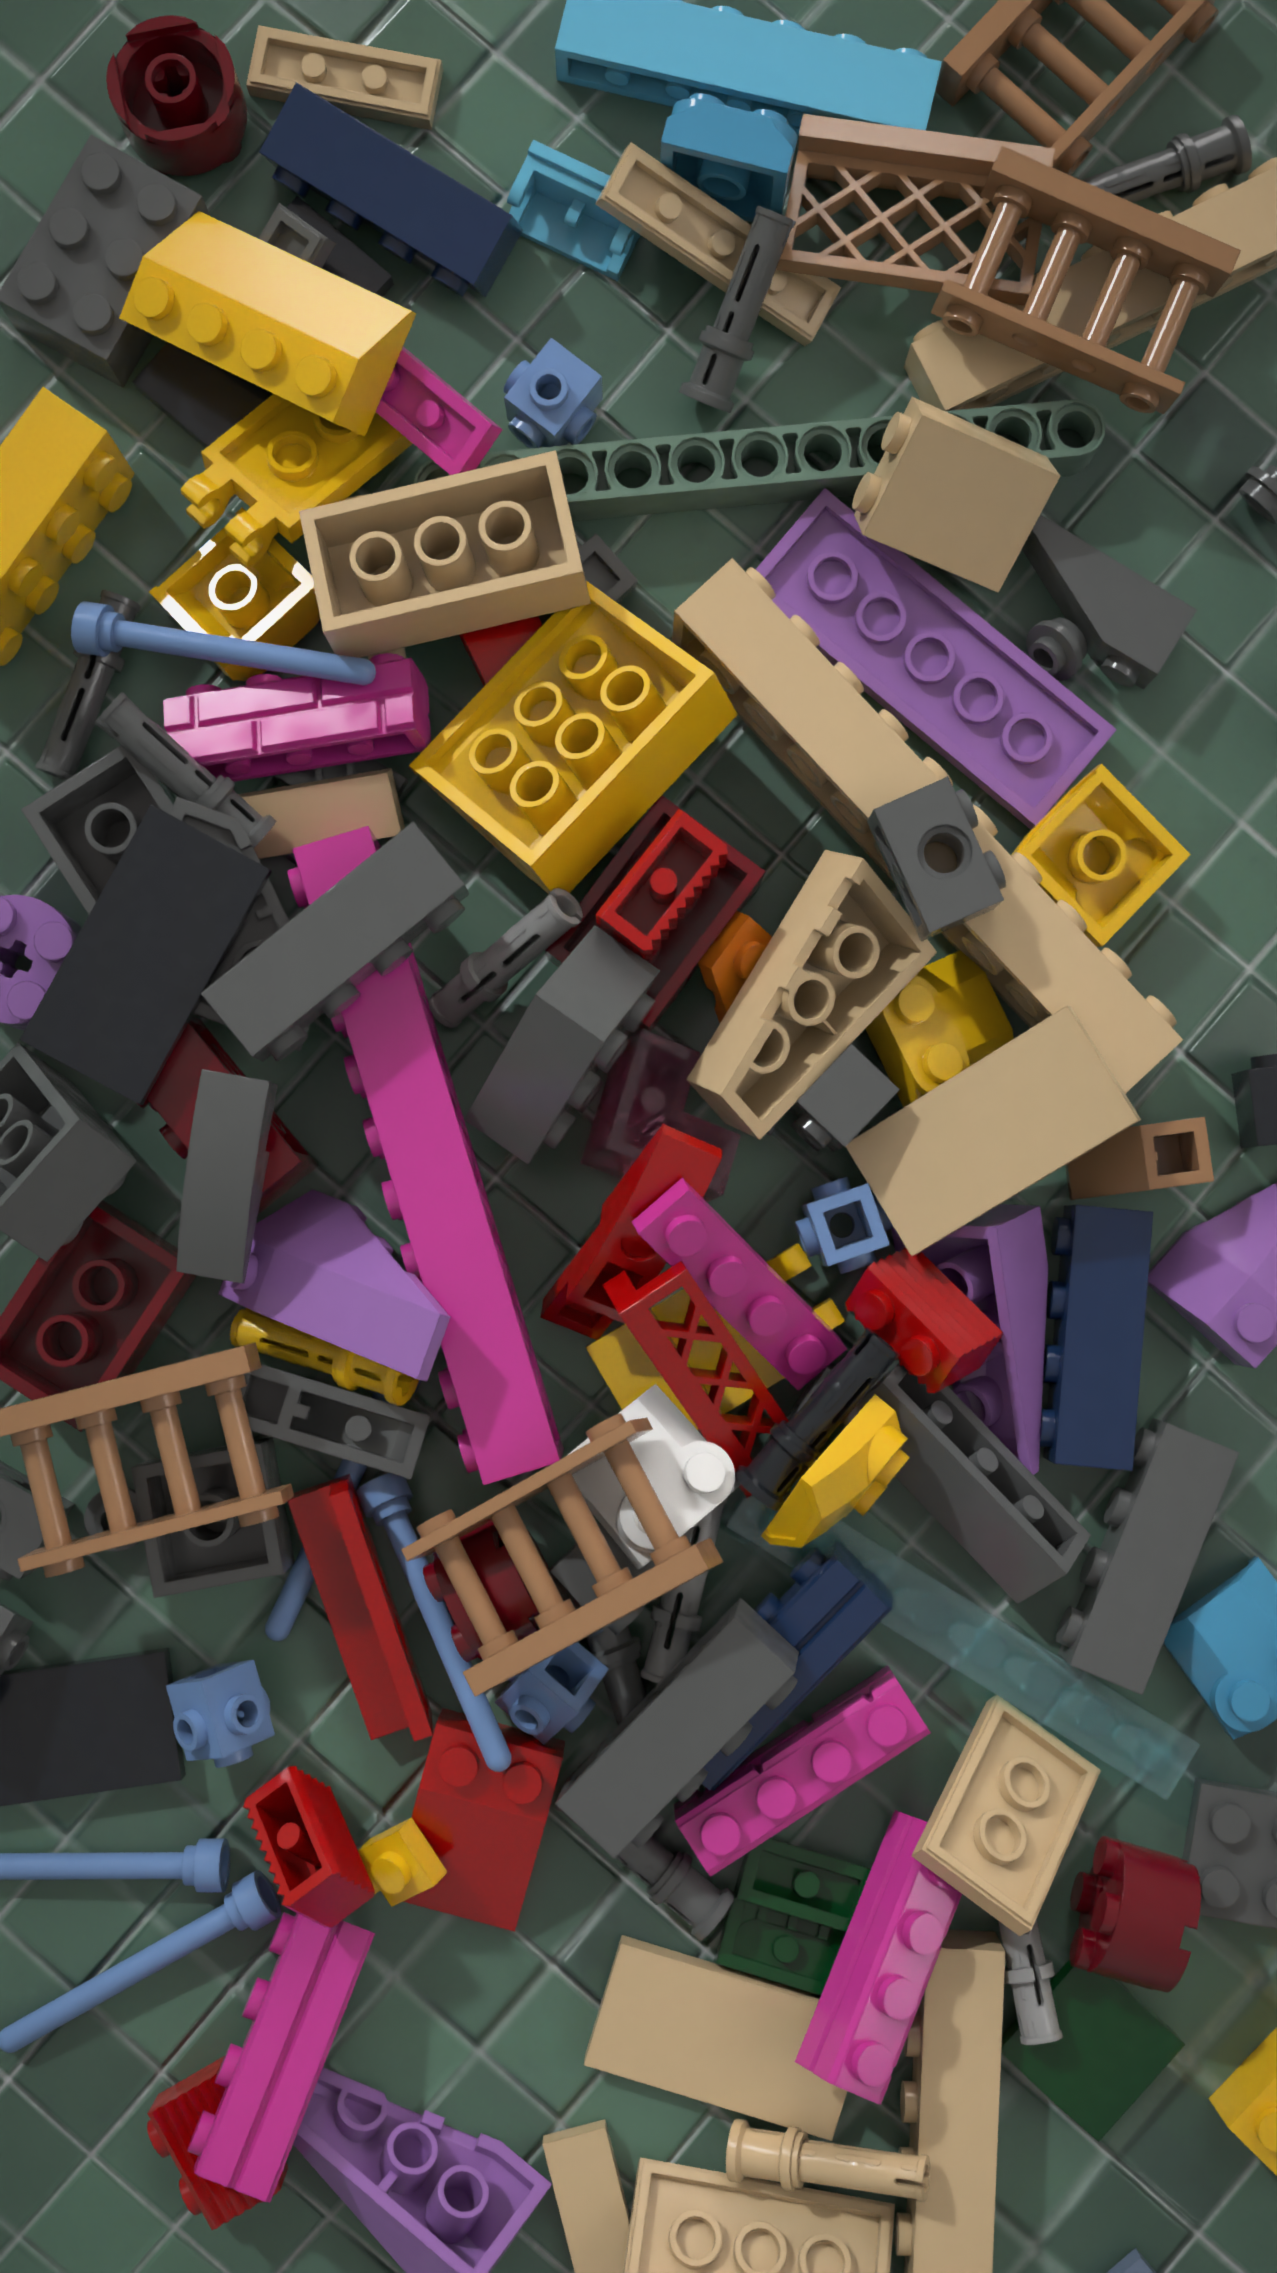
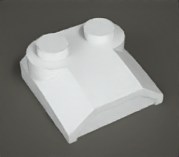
[568,1384,741,1570]

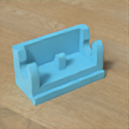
[507,140,640,281]

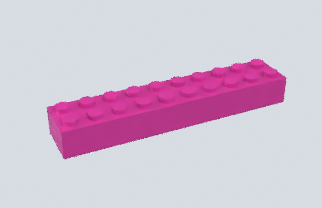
[287,826,564,1485]

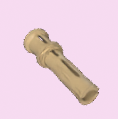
[726,2119,930,2202]

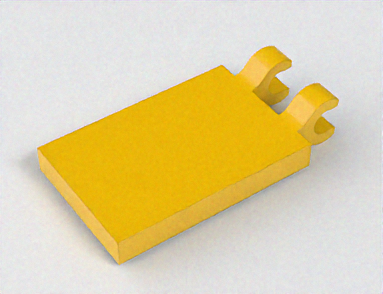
[180,394,413,567]
[585,1243,845,1430]

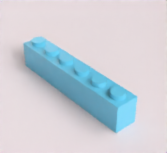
[555,0,942,136]

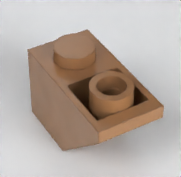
[1065,1117,1214,1200]

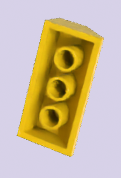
[119,211,416,436]

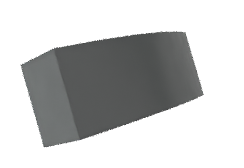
[176,1069,278,1284]

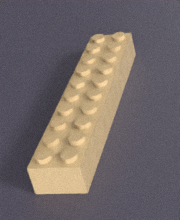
[672,558,1183,1094]

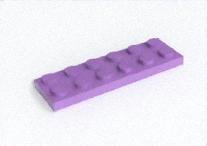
[756,488,1117,829]

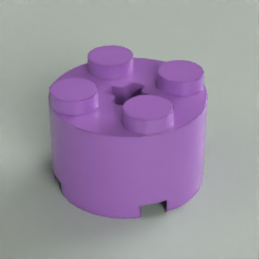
[0,895,81,1030]

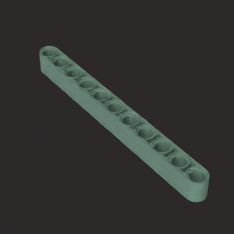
[414,399,1106,521]

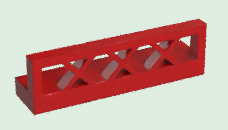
[603,1260,789,1498]
[287,1474,433,1742]

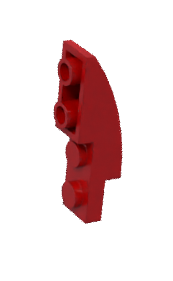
[540,1124,722,1340]

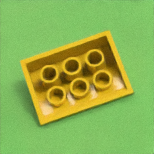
[409,581,738,894]

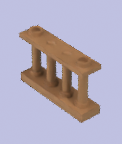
[935,0,1219,175]
[931,146,1241,414]
[0,1342,294,1578]
[401,1413,723,1697]

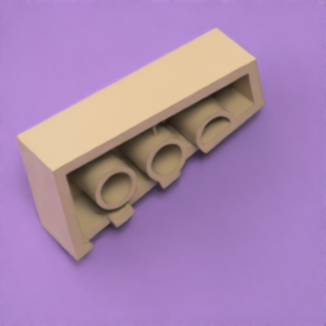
[686,850,937,1140]

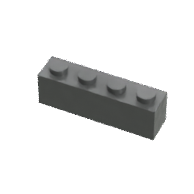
[201,822,469,1062]
[843,1358,1091,1604]
[1056,1418,1239,1695]
[555,1598,799,1859]

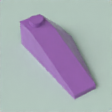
[1148,1182,1277,1369]
[218,1189,450,1382]
[892,1204,1048,1475]
[293,2068,552,2273]

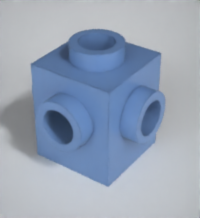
[503,338,603,449]
[795,1177,893,1274]
[494,1642,609,1745]
[166,1660,275,1768]

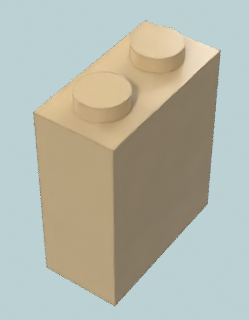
[852,397,1060,593]

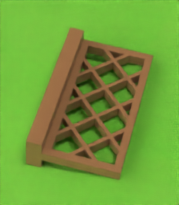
[777,114,1055,306]

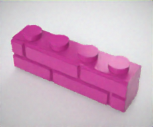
[163,653,431,782]
[674,1665,931,1877]
[795,1810,962,2105]
[187,1912,375,2203]

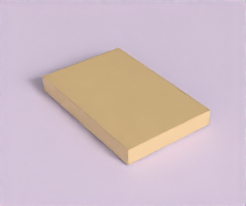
[911,1694,1101,1936]

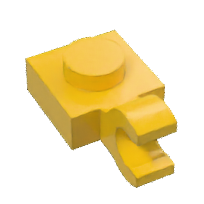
[358,1817,447,1907]

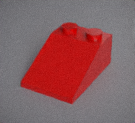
[403,1708,565,1932]

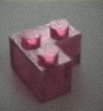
[581,1029,741,1202]

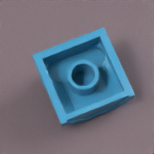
[660,93,798,222]
[1163,1556,1277,1740]

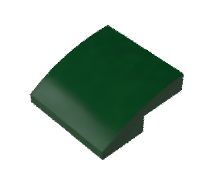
[713,1838,871,1995]
[1001,1959,1185,2142]

